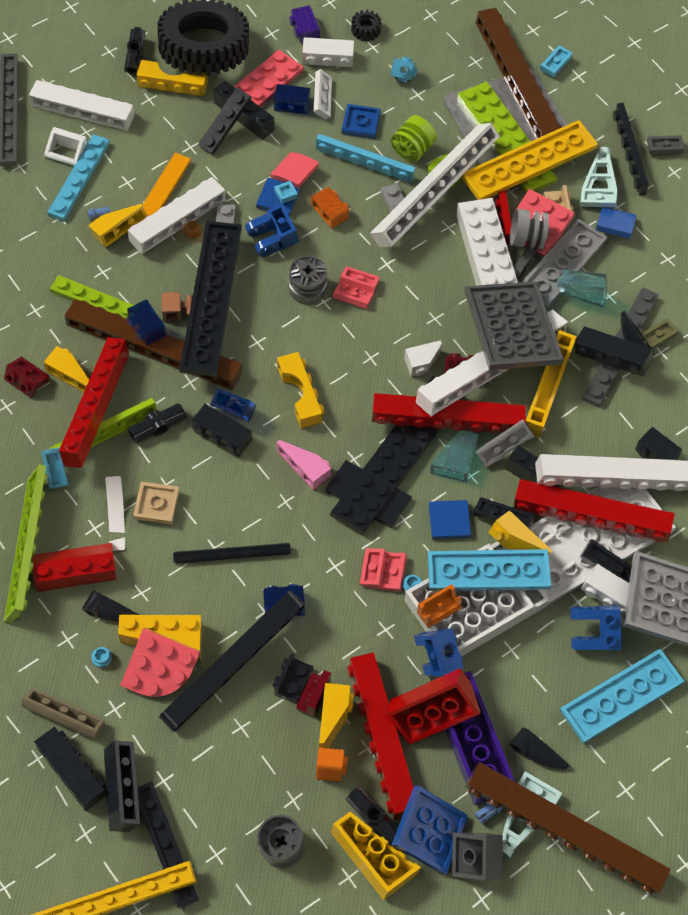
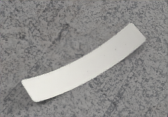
[105,476,125,551]

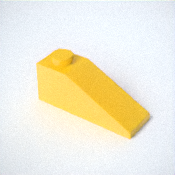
[88,204,147,248]
[44,346,89,392]
[488,511,552,556]

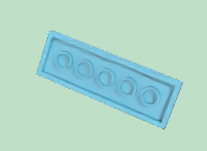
[427,549,551,591]
[559,649,684,744]

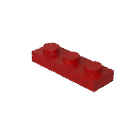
[495,190,511,244]

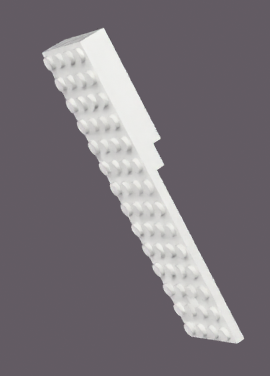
[404,486,676,656]

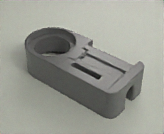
[514,245,537,279]

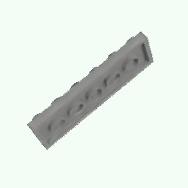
[522,219,607,310]

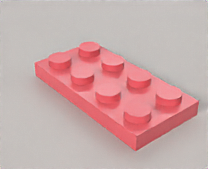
[234,50,304,107]

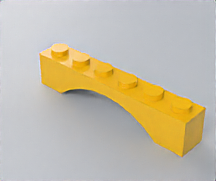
[526,330,576,438]

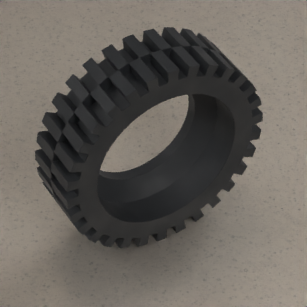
[157,0,249,76]

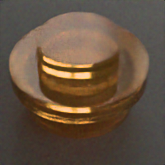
[184,221,201,238]

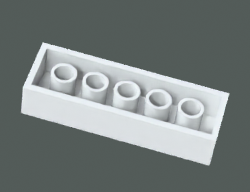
[456,198,518,286]

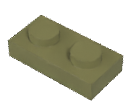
[642,318,679,349]

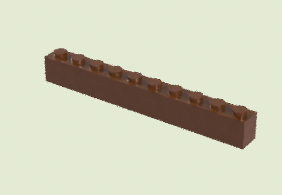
[476,8,562,139]
[64,299,242,391]
[465,762,671,895]

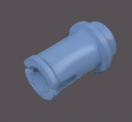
[88,206,111,221]
[474,804,502,824]

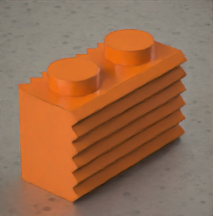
[311,187,349,229]
[316,747,348,782]

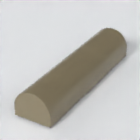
[21,687,105,740]

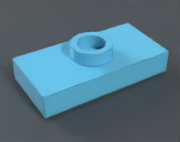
[41,447,68,489]

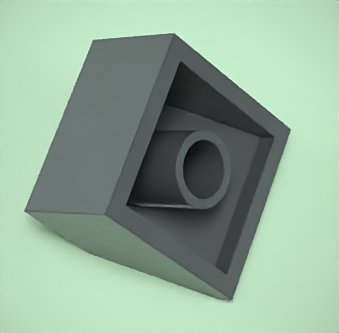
[452,832,503,881]

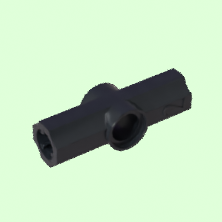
[124,27,146,75]
[128,403,186,443]
[346,787,398,845]

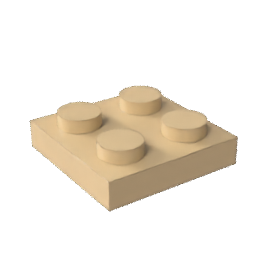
[133,481,180,525]

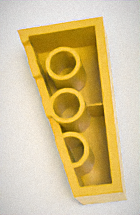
[118,615,202,662]
[330,812,421,901]

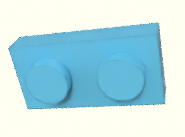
[540,45,573,78]

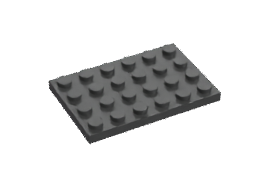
[464,281,564,370]

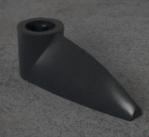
[621,311,654,355]
[82,591,139,622]
[510,727,570,770]

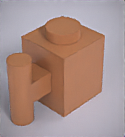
[162,292,192,322]

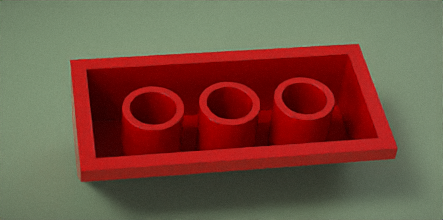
[32,543,117,592]
[387,668,480,745]

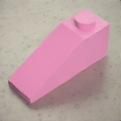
[276,440,331,490]

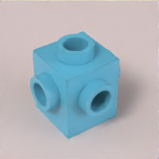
[390,56,418,82]

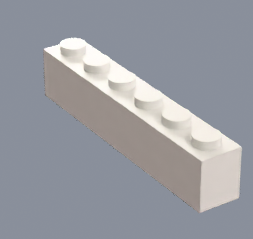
[29,80,134,131]
[128,177,225,254]

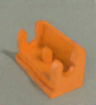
[417,584,462,628]

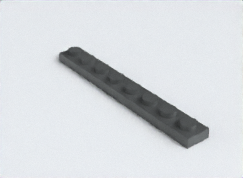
[0,53,18,166]
[582,287,659,408]

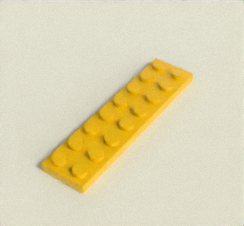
[461,120,598,200]

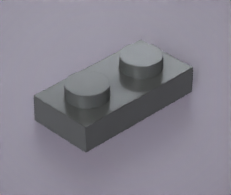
[647,135,684,154]

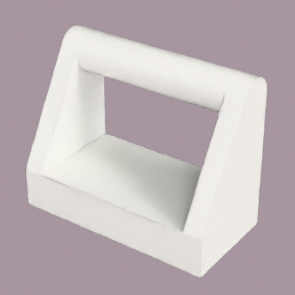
[44,127,87,166]

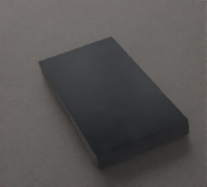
[325,460,412,528]

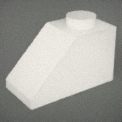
[404,340,442,377]

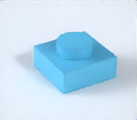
[274,181,298,204]

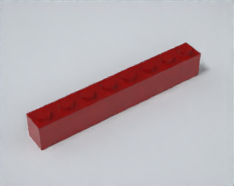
[59,337,129,468]
[371,393,526,434]
[514,479,675,542]
[347,652,414,820]

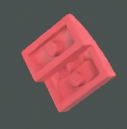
[270,152,319,189]
[333,266,380,309]
[360,548,407,592]

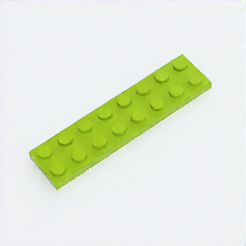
[457,81,558,194]
[3,464,48,623]

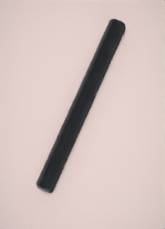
[173,543,291,563]

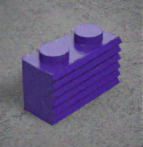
[289,5,320,43]

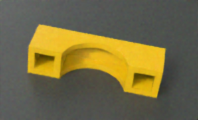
[137,60,208,96]
[277,352,325,429]

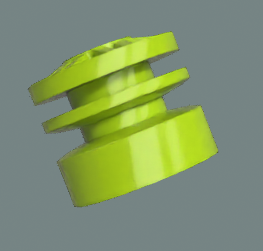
[390,115,437,162]

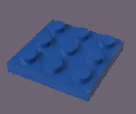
[392,785,468,874]

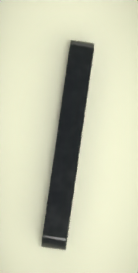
[159,590,305,732]

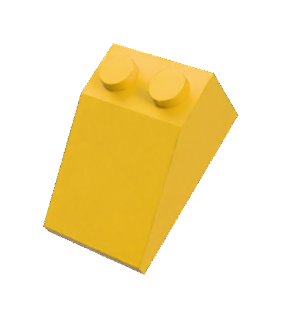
[319,683,354,749]

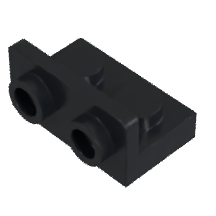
[272,653,314,704]

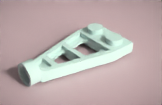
[580,147,617,207]
[502,771,562,859]

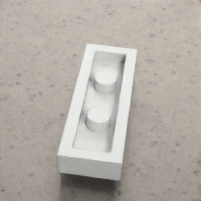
[314,69,332,120]

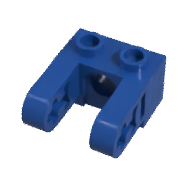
[245,204,300,257]
[570,605,622,650]
[414,628,464,676]

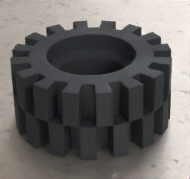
[351,10,381,41]

